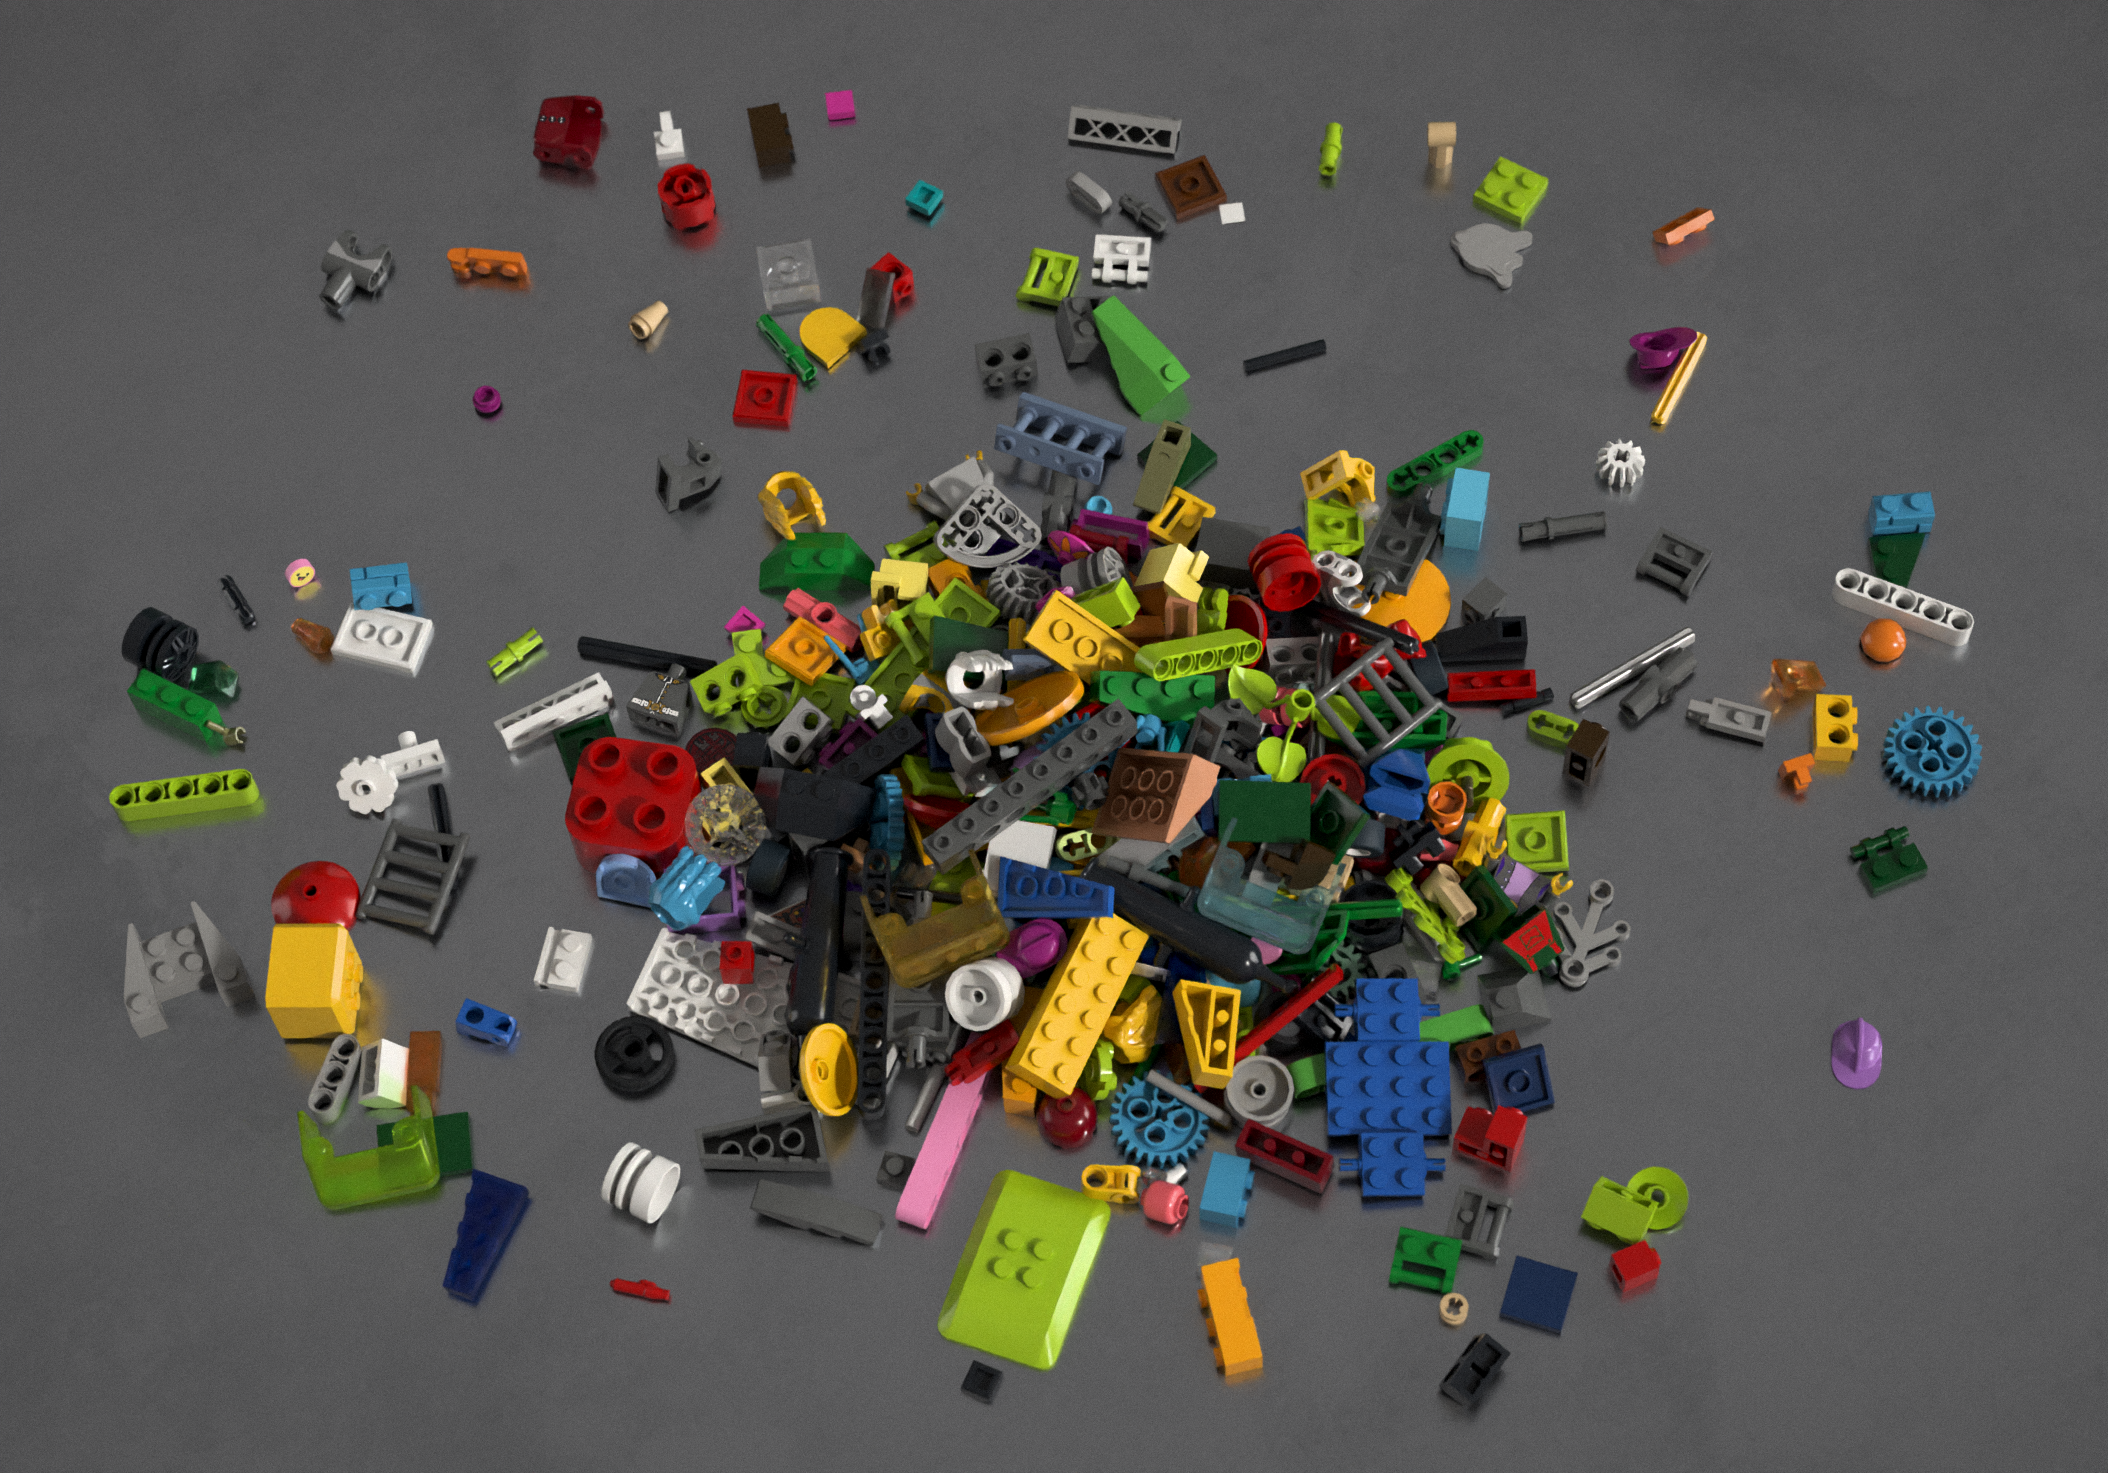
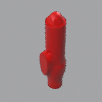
[609,1278,670,1300]

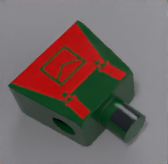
[1491,900,1565,978]

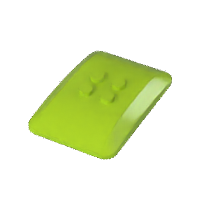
[937,1170,1111,1370]

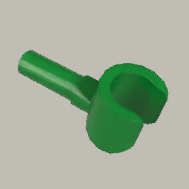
[1441,953,1482,980]

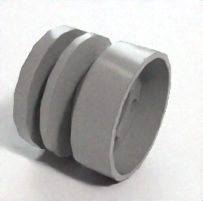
[1060,547,1133,595]

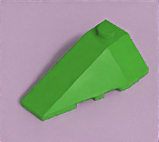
[1091,295,1191,417]

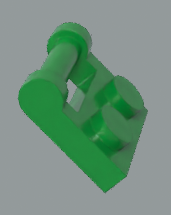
[1389,1226,1463,1295]

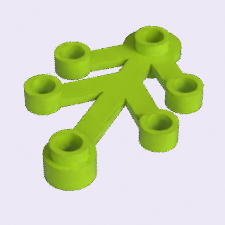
[1385,867,1466,964]

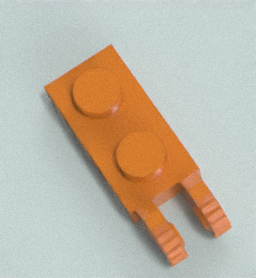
[447,247,528,277]

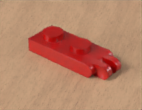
[944,1019,1020,1086]

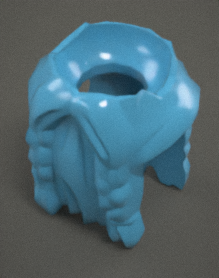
[648,846,725,931]

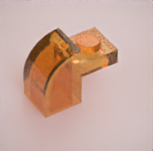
[1178,836,1235,905]

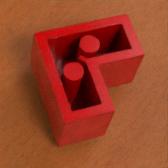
[1452,1105,1528,1172]

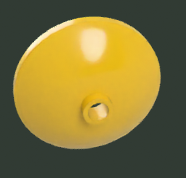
[799,1023,859,1117]

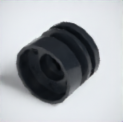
[122,607,199,682]
[1340,880,1404,958]

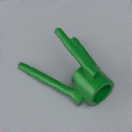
[1013,767,1076,826]

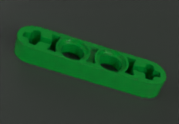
[1386,430,1484,498]

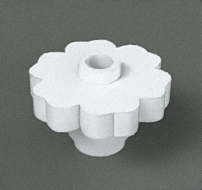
[336,755,398,814]

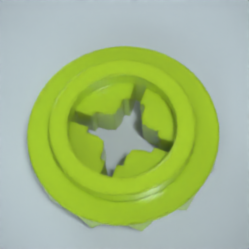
[741,686,788,730]

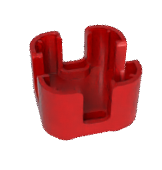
[565,737,704,880]

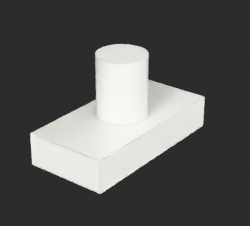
[381,731,445,777]

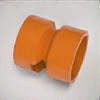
[1424,781,1467,835]

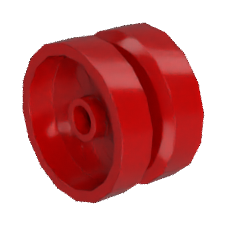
[1299,754,1366,809]

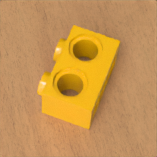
[1812,694,1858,762]

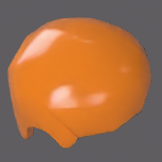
[1860,618,1906,662]

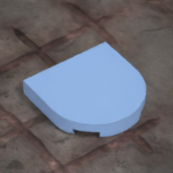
[596,854,656,908]

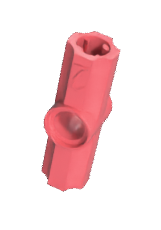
[783,588,863,653]

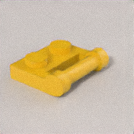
[1147,486,1216,549]

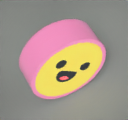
[285,559,315,587]

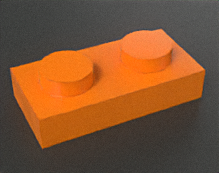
[1652,207,1715,246]

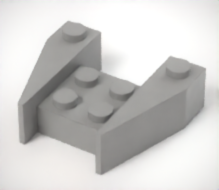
[1097,816,1220,884]
[123,901,256,1038]

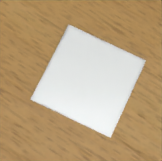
[1219,202,1245,224]

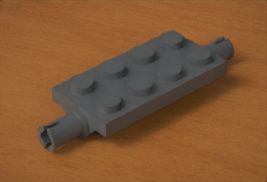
[1351,482,1442,604]
[886,890,954,1068]

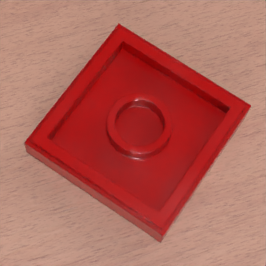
[732,370,798,427]

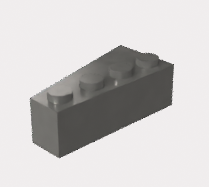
[694,1105,830,1172]

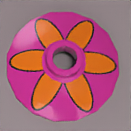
[1047,530,1094,566]

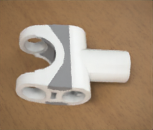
[1311,550,1371,617]

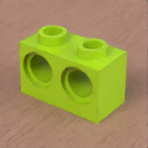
[690,653,763,716]

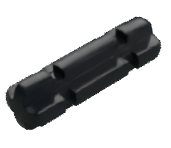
[217,575,255,624]

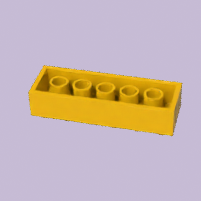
[1005,913,1149,1099]

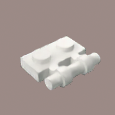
[1092,234,1151,284]

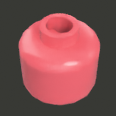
[1140,1180,1189,1224]

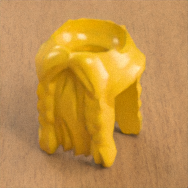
[757,471,826,540]
[1099,985,1179,1064]

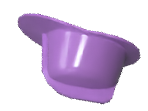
[1831,1018,1882,1089]

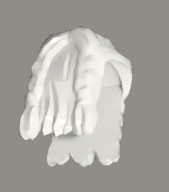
[945,650,1014,711]

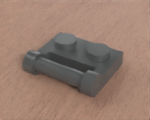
[1636,527,1712,596]
[1445,1183,1514,1260]

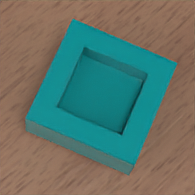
[905,180,943,216]

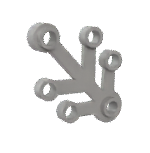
[1553,879,1630,987]

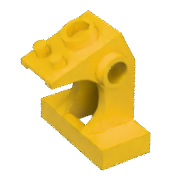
[1300,450,1376,510]

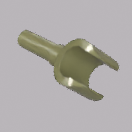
[205,720,246,746]

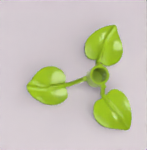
[1227,665,1361,782]

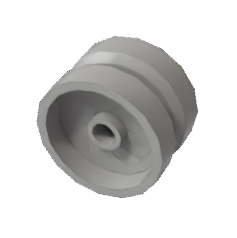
[1223,1055,1294,1129]

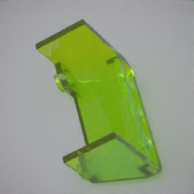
[297,1085,440,1210]

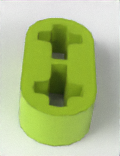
[1526,710,1579,750]

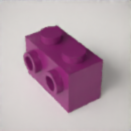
[818,717,878,771]

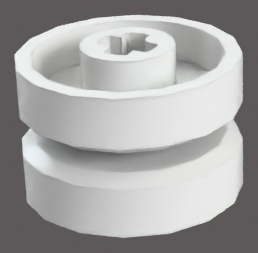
[945,957,1025,1031]

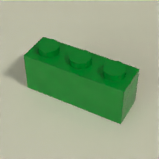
[127,669,222,743]

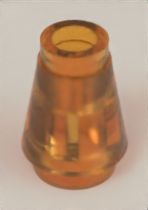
[292,618,334,653]

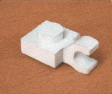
[654,111,685,161]

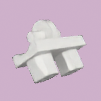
[850,685,893,730]

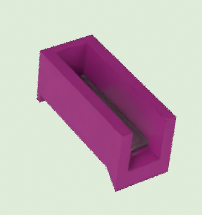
[1072,509,1150,560]

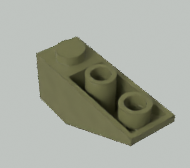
[1133,419,1191,515]

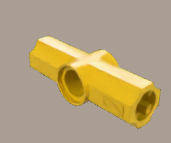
[1453,797,1506,877]

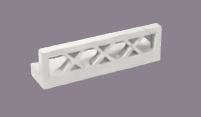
[494,672,615,753]

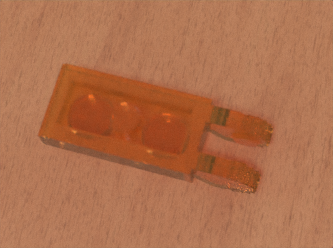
[406,1031,442,1112]

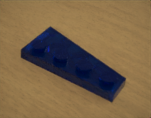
[443,1169,529,1300]

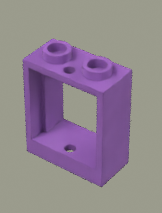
[663,862,746,935]

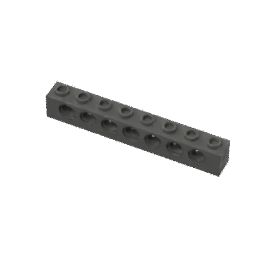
[922,699,1138,875]

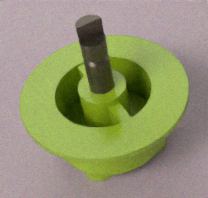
[1427,737,1510,813]

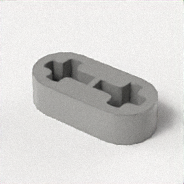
[1065,171,1112,214]

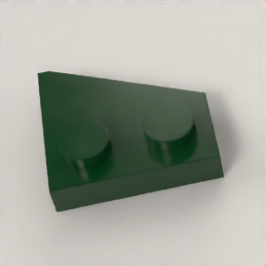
[1867,533,1925,589]

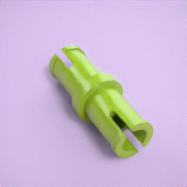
[1319,122,1343,176]
[486,627,543,676]

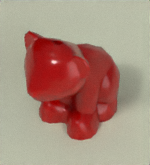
[1332,619,1427,691]

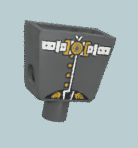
[626,664,692,737]

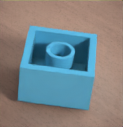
[1440,467,1490,551]

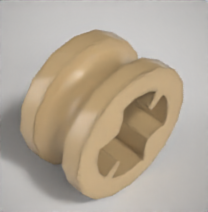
[1439,1293,1468,1325]

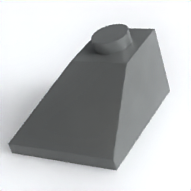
[1477,967,1551,1032]

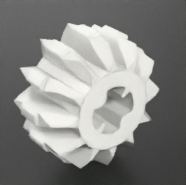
[1596,438,1645,488]

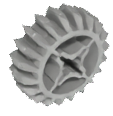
[986,561,1062,625]

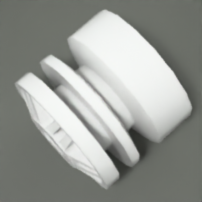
[601,1142,680,1223]

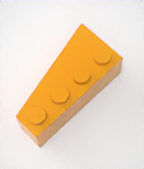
[1002,986,1044,1118]

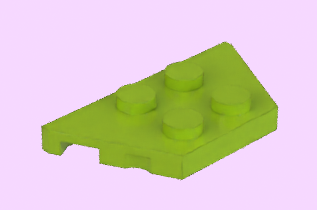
[1304,494,1365,560]

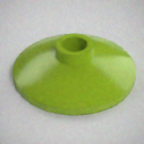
[1627,1166,1688,1230]

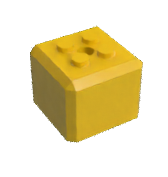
[265,924,363,1038]

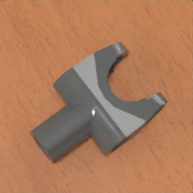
[319,230,392,310]

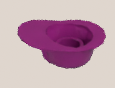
[1629,327,1697,369]
[996,918,1068,979]

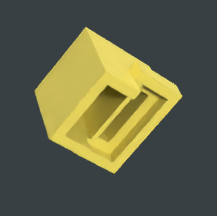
[1134,543,1209,603]
[871,558,929,610]

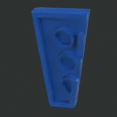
[997,856,1114,919]

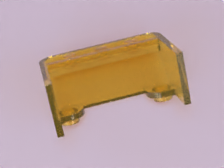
[860,848,1010,988]

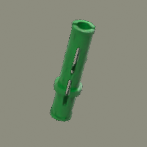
[756,314,817,381]

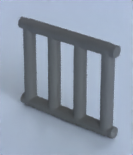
[1313,636,1443,770]
[355,818,470,934]

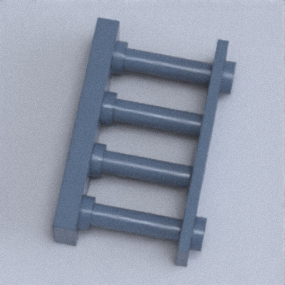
[994,392,1127,485]

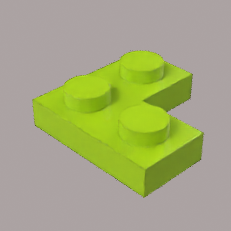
[732,629,796,687]

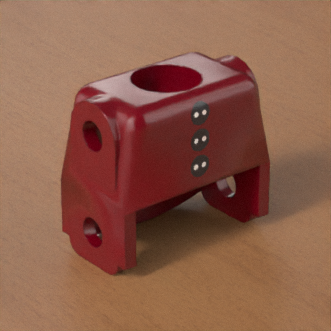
[533,95,604,169]

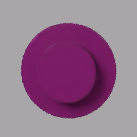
[473,386,501,413]

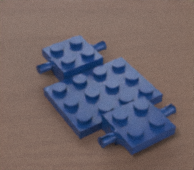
[1324,978,1452,1197]

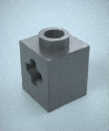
[1461,577,1508,624]

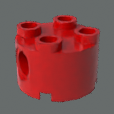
[657,163,715,229]

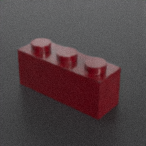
[1235,1119,1335,1194]

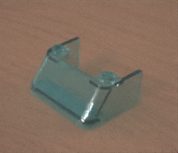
[1197,817,1346,955]

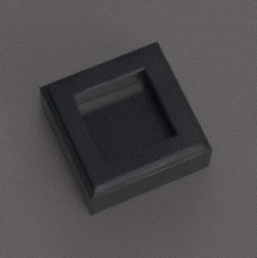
[961,1360,1003,1403]

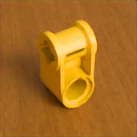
[1081,1164,1141,1204]

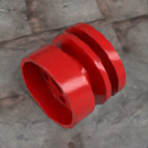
[1247,533,1321,612]

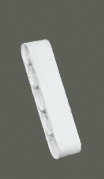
[1832,568,1974,646]

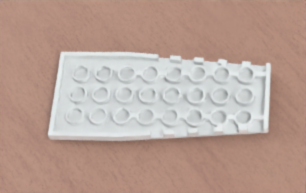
[627,928,900,1110]

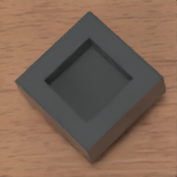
[876,1150,916,1190]

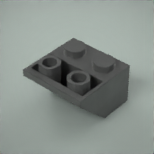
[1054,296,1111,363]

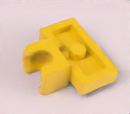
[859,599,914,662]

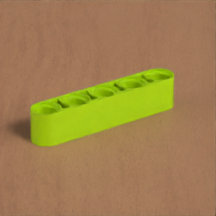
[1134,628,1263,681]
[109,769,259,821]

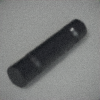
[1500,688,1554,715]

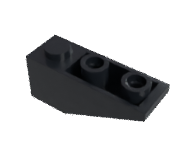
[1436,616,1528,662]

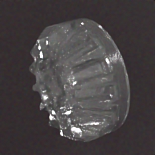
[684,784,766,867]

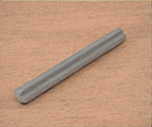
[1569,627,1695,708]

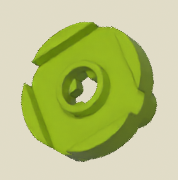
[1078,1038,1117,1101]

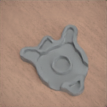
[1450,224,1533,289]

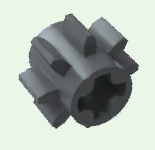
[1071,772,1110,810]

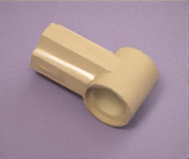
[1427,122,1456,168]
[1420,863,1477,926]

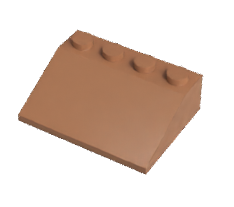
[1091,747,1220,844]

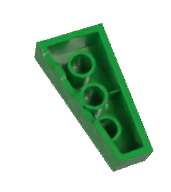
[1090,671,1215,729]

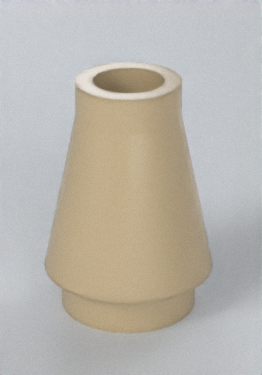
[628,301,668,339]

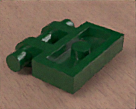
[1850,826,1928,894]

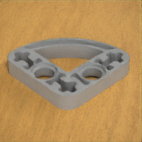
[934,484,1042,568]

